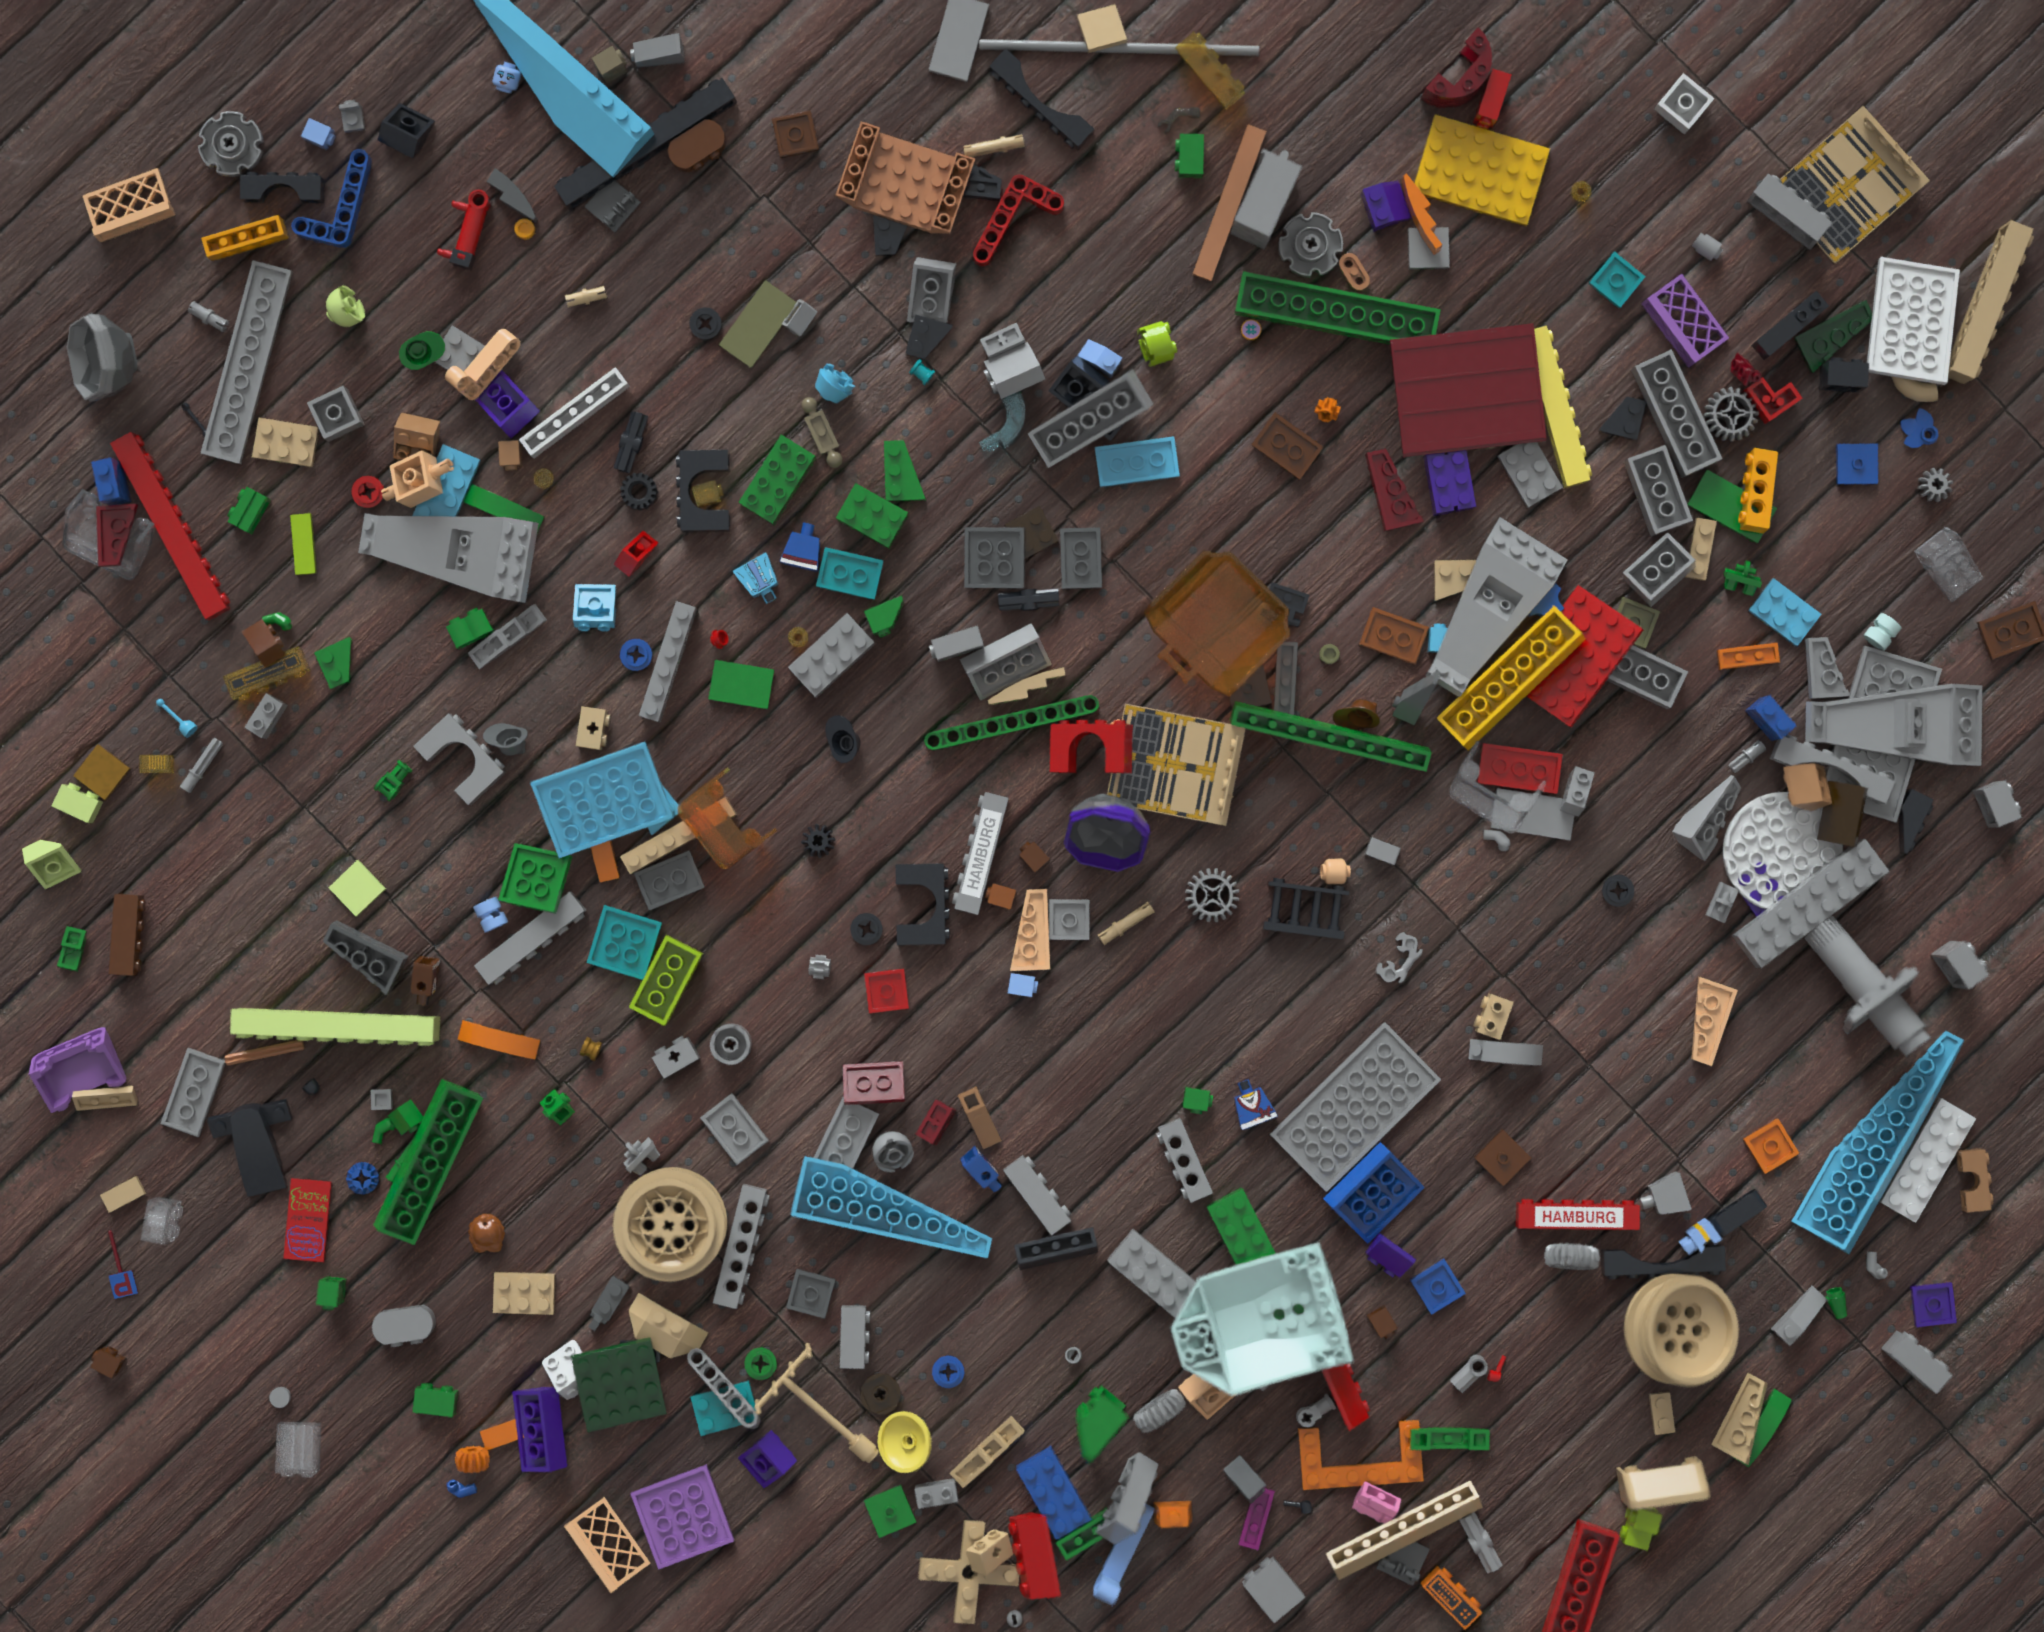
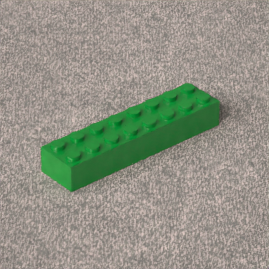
[373,1079,483,1245]
[1206,1187,1304,1320]

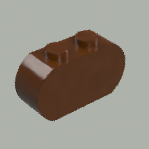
[668,120,726,172]

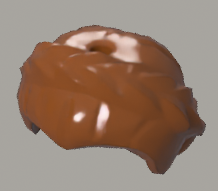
[468,1213,505,1253]

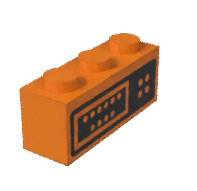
[1420,1566,1482,1630]

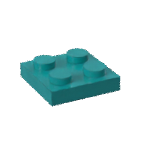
[1588,251,1646,309]

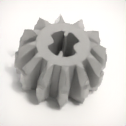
[1917,468,1953,502]

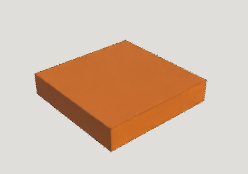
[1743,1119,1799,1174]

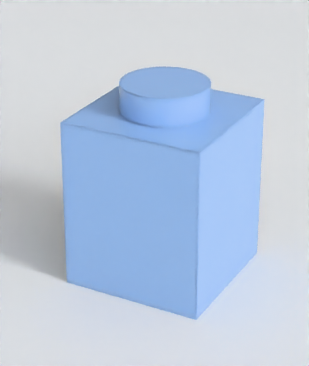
[301,118,335,150]
[1008,973,1038,997]

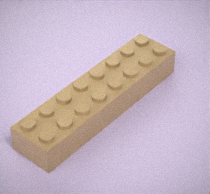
[1948,220,2034,384]

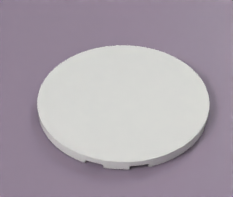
[1723,792,1843,909]

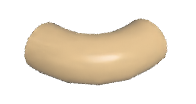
[1891,376,1938,402]

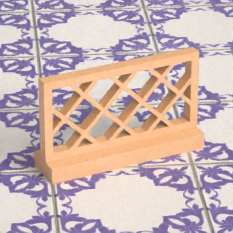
[83,168,175,243]
[564,1497,650,1593]

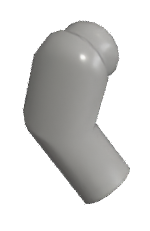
[1483,830,1511,852]
[1866,1251,1888,1279]

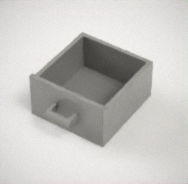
[1230,149,1302,250]

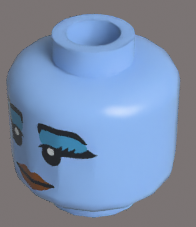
[492,62,521,93]

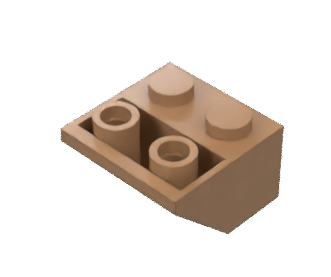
[393,413,440,460]
[1783,763,1832,811]

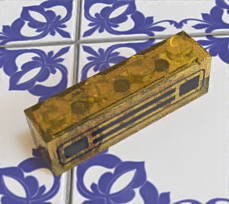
[223,646,310,702]

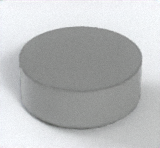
[269,1387,291,1408]

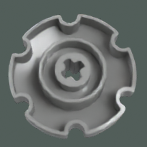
[198,111,264,177]
[1278,212,1343,278]

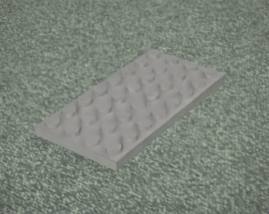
[1826,646,1942,823]
[1270,1022,1441,1192]

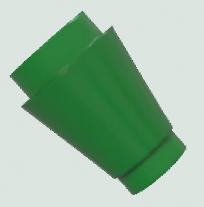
[1825,1287,1847,1319]

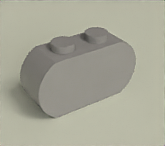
[372,1304,436,1347]

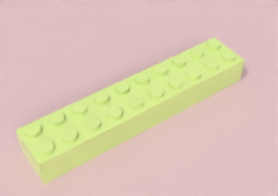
[230,1008,440,1046]

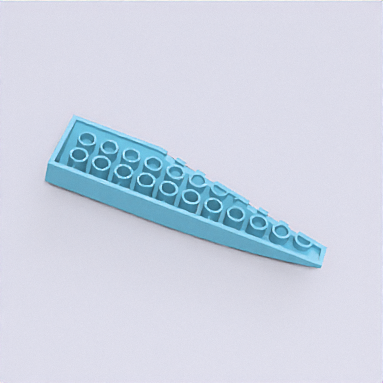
[1792,1031,1964,1254]

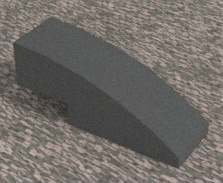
[487,168,538,223]

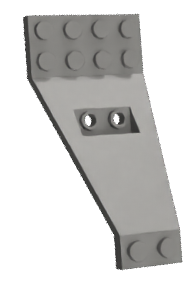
[358,513,538,603]
[1805,684,1982,766]

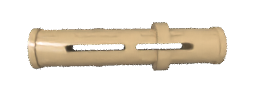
[964,134,1025,157]
[1098,902,1154,945]

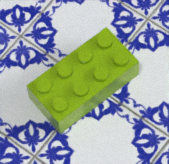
[629,935,704,1026]

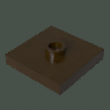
[1224,664,1272,710]

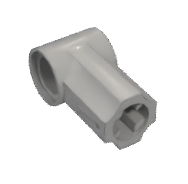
[1450,1355,1488,1393]

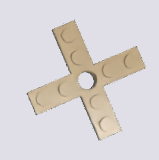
[918,1520,1019,1624]

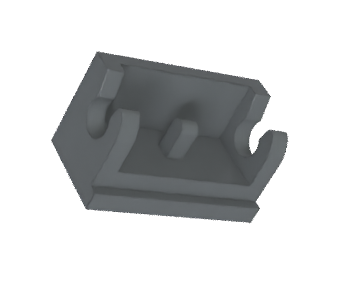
[1223,1455,1266,1504]

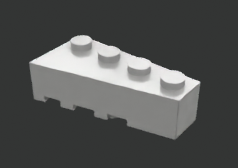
[1095,1452,1158,1544]

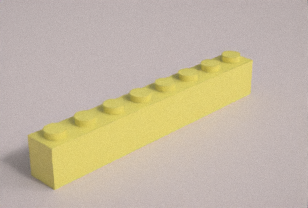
[1534,326,1592,488]

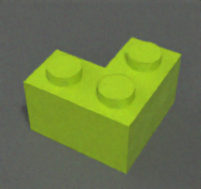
[1620,1507,1662,1551]

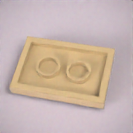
[252,418,319,467]
[493,1272,555,1315]

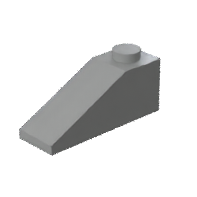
[1771,1286,1827,1346]

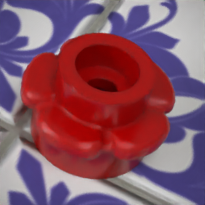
[710,630,729,649]

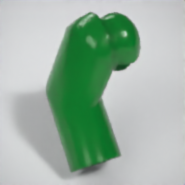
[262,612,292,631]
[372,1118,396,1144]

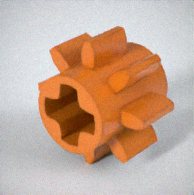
[1314,397,1341,423]

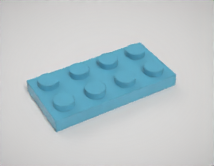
[1095,436,1180,488]
[413,444,481,517]

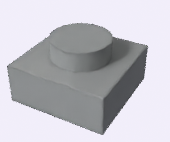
[371,1089,393,1110]

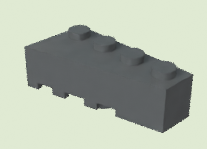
[323,921,409,995]

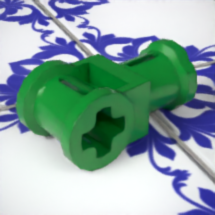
[374,760,413,802]

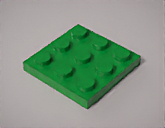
[498,843,572,914]

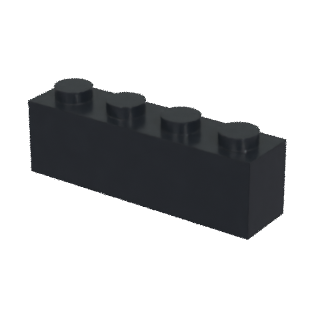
[1014,1227,1098,1270]

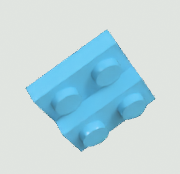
[573,584,616,631]

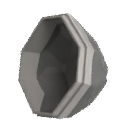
[67,314,137,402]

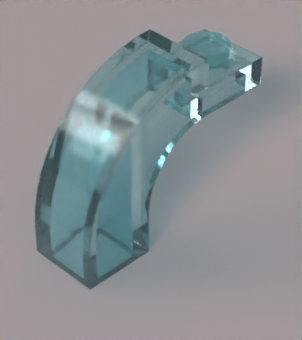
[979,391,1025,452]

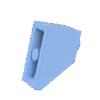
[1078,339,1122,378]

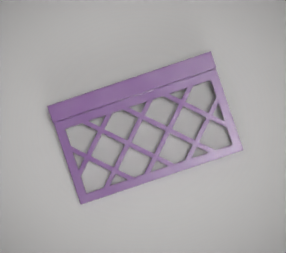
[1641,274,1729,368]

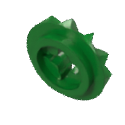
[744,1347,777,1380]

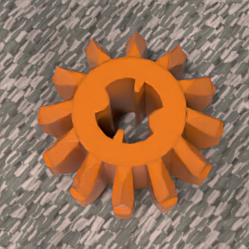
[455,1446,490,1474]

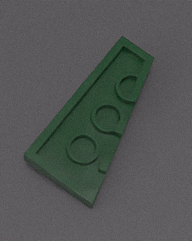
[1793,300,1872,373]

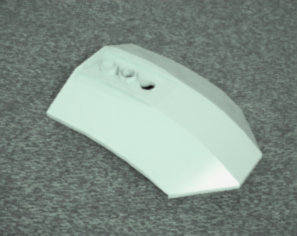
[1171,1243,1353,1396]

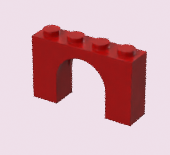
[1050,720,1133,773]

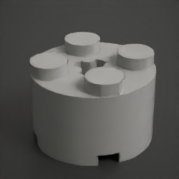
[710,1023,752,1065]

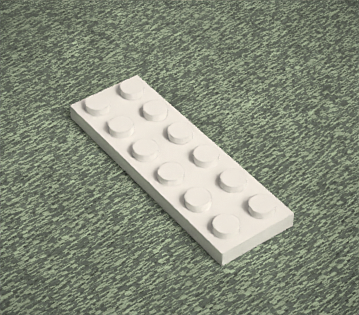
[1879,1098,1976,1223]

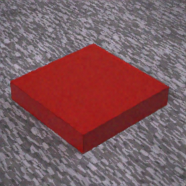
[864,969,909,1013]

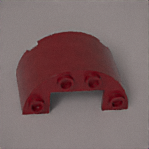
[1420,27,1492,108]

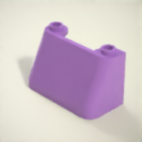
[29,1027,126,1113]

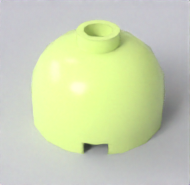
[326,285,365,327]

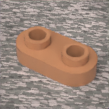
[1338,253,1370,291]

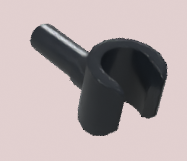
[1283,1500,1312,1514]

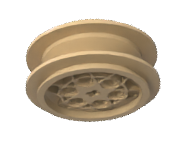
[613,1167,727,1281]

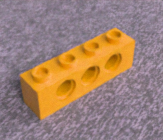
[201,215,289,261]
[1738,448,1778,534]

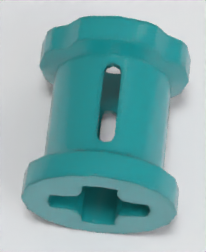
[909,359,935,386]

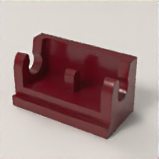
[916,1099,957,1145]

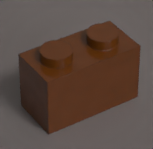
[242,619,285,667]

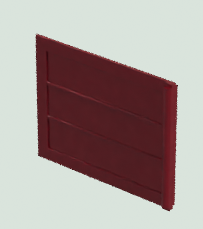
[1390,323,1546,457]

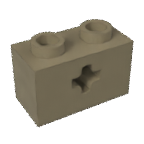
[592,46,627,84]

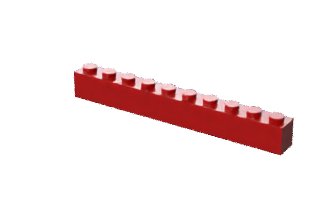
[110,432,230,621]

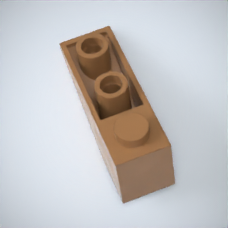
[958,1086,1002,1149]

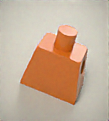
[1153,1501,1192,1528]

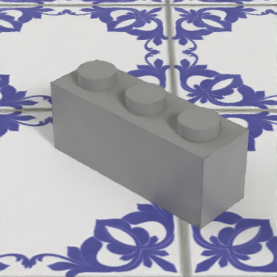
[840,1305,870,1369]

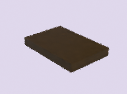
[1817,780,1868,847]

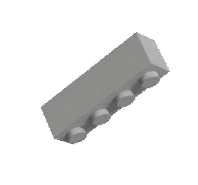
[1003,1155,1072,1236]

